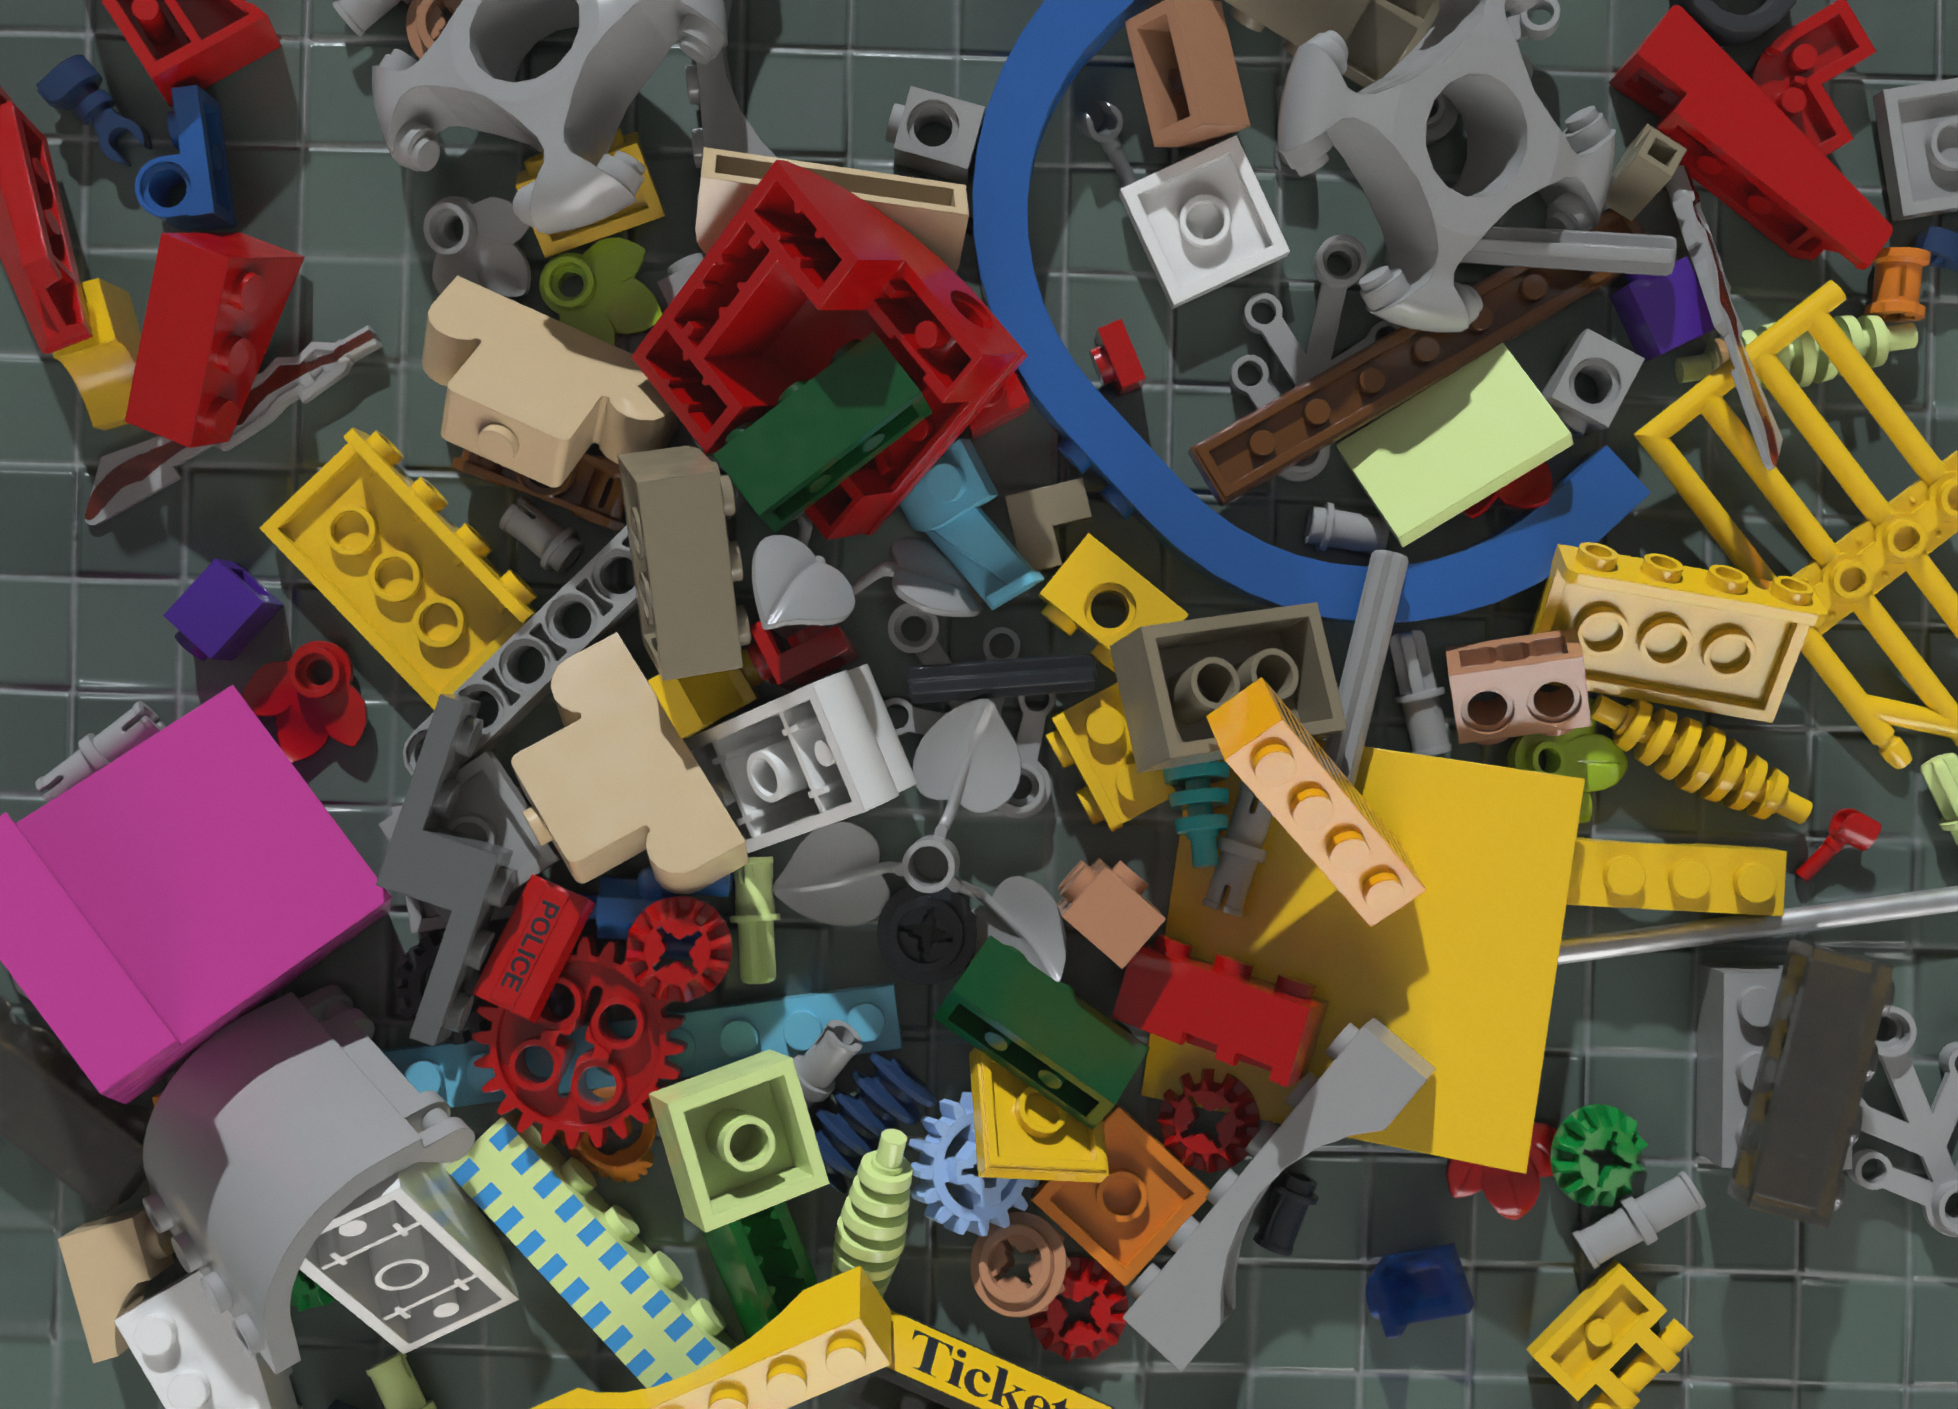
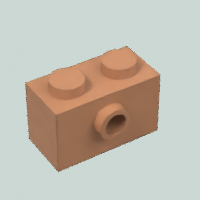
[1124,0,1251,148]
[1057,857,1166,969]

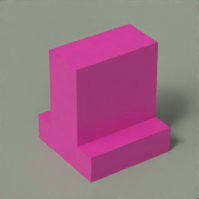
[0,685,392,1104]

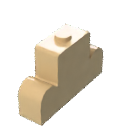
[695,147,969,273]
[422,276,681,487]
[511,632,749,894]

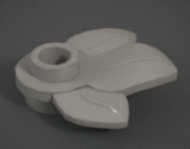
[423,196,531,297]

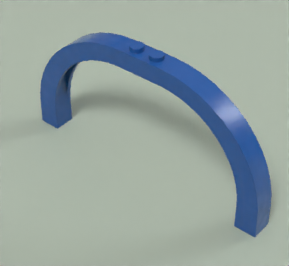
[972,0,1651,624]

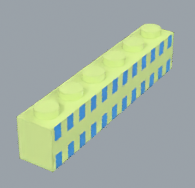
[446,1107,738,1388]

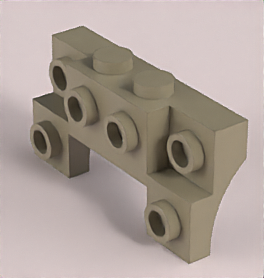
[1224,0,1439,88]

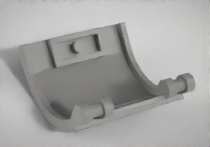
[143,985,475,1375]

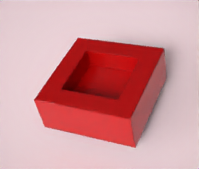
[1089,318,1146,397]

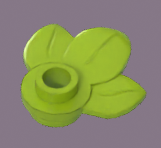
[539,238,662,346]
[1507,698,1628,823]

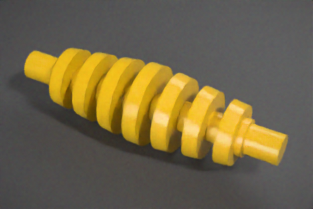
[1590,695,1813,824]

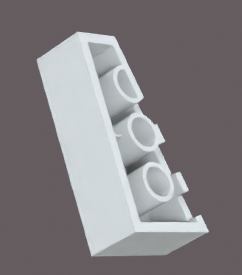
[114,1269,303,1409]

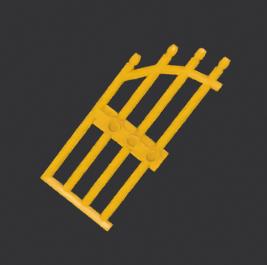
[1633,280,1958,769]

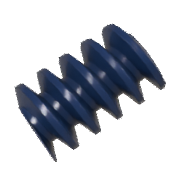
[814,1052,937,1194]

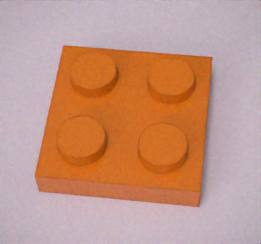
[1031,1102,1211,1287]

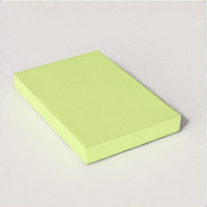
[1336,342,1574,548]

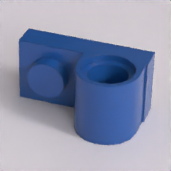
[135,85,237,232]

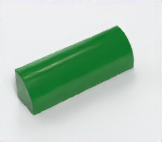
[651,1105,819,1339]

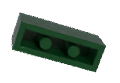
[713,331,933,533]
[933,935,1150,1130]

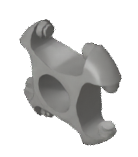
[372,0,728,234]
[1277,0,1616,332]

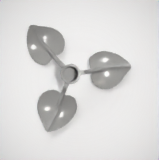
[752,511,984,639]
[772,699,1067,982]

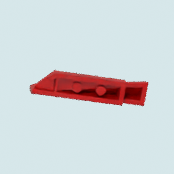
[1609,5,1893,270]
[0,86,93,354]

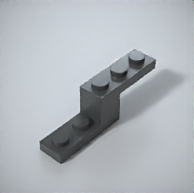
[376,694,516,1046]

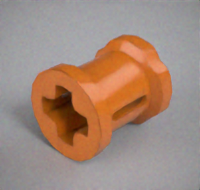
[1864,247,1931,323]

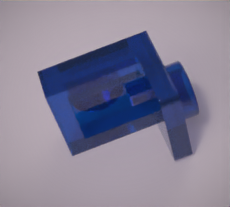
[1366,1243,1475,1339]

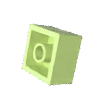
[648,1049,830,1233]

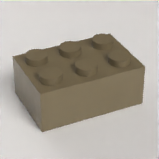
[617,444,751,681]
[1110,602,1347,773]

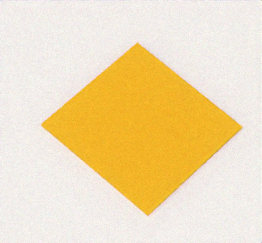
[1141,740,1585,1174]

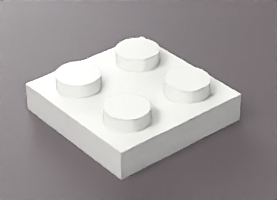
[1119,135,1290,309]

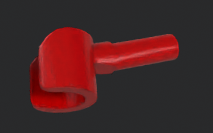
[1795,808,1881,883]

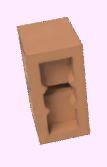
[1445,628,1591,745]

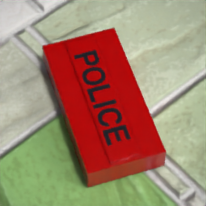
[472,874,595,1023]

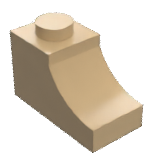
[58,1206,174,1363]

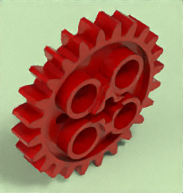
[472,935,688,1149]

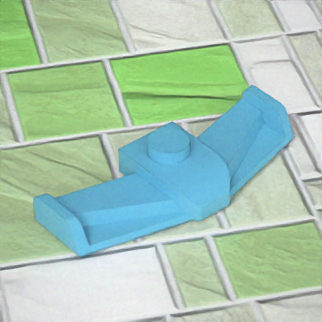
[899,439,1044,610]

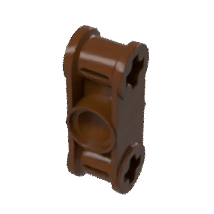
[450,449,627,533]

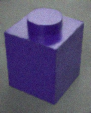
[1610,257,1715,364]
[163,558,284,661]

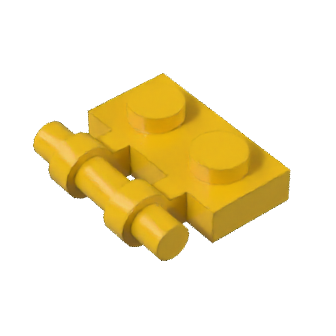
[1526,1259,1694,1409]

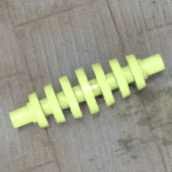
[1675,315,1918,389]
[831,1129,913,1298]

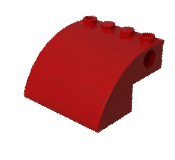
[631,160,1028,540]

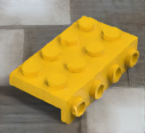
[260,427,538,711]
[1529,542,1828,723]

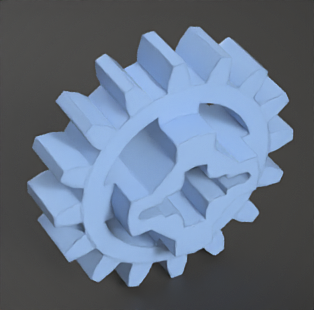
[909,1091,1040,1236]

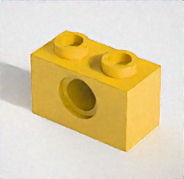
[1038,533,1189,674]

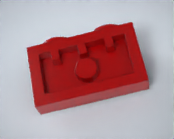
[746,621,860,692]

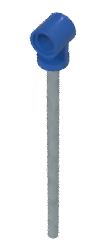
[1558,886,1958,965]

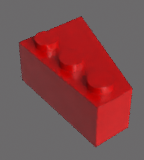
[101,0,282,107]
[124,232,305,448]
[1112,934,1329,1087]

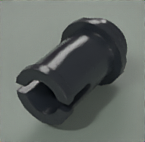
[1253,1168,1319,1256]

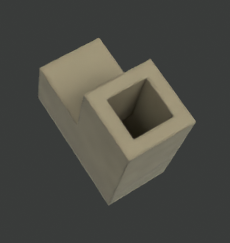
[1605,124,1687,222]
[1004,478,1092,572]

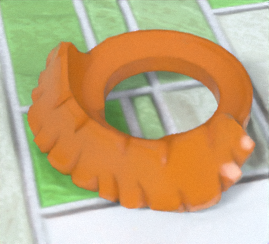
[557,1086,657,1183]

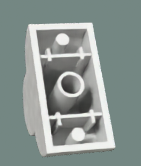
[684,664,917,853]
[300,1162,519,1354]

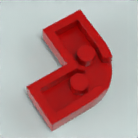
[1750,0,1877,156]

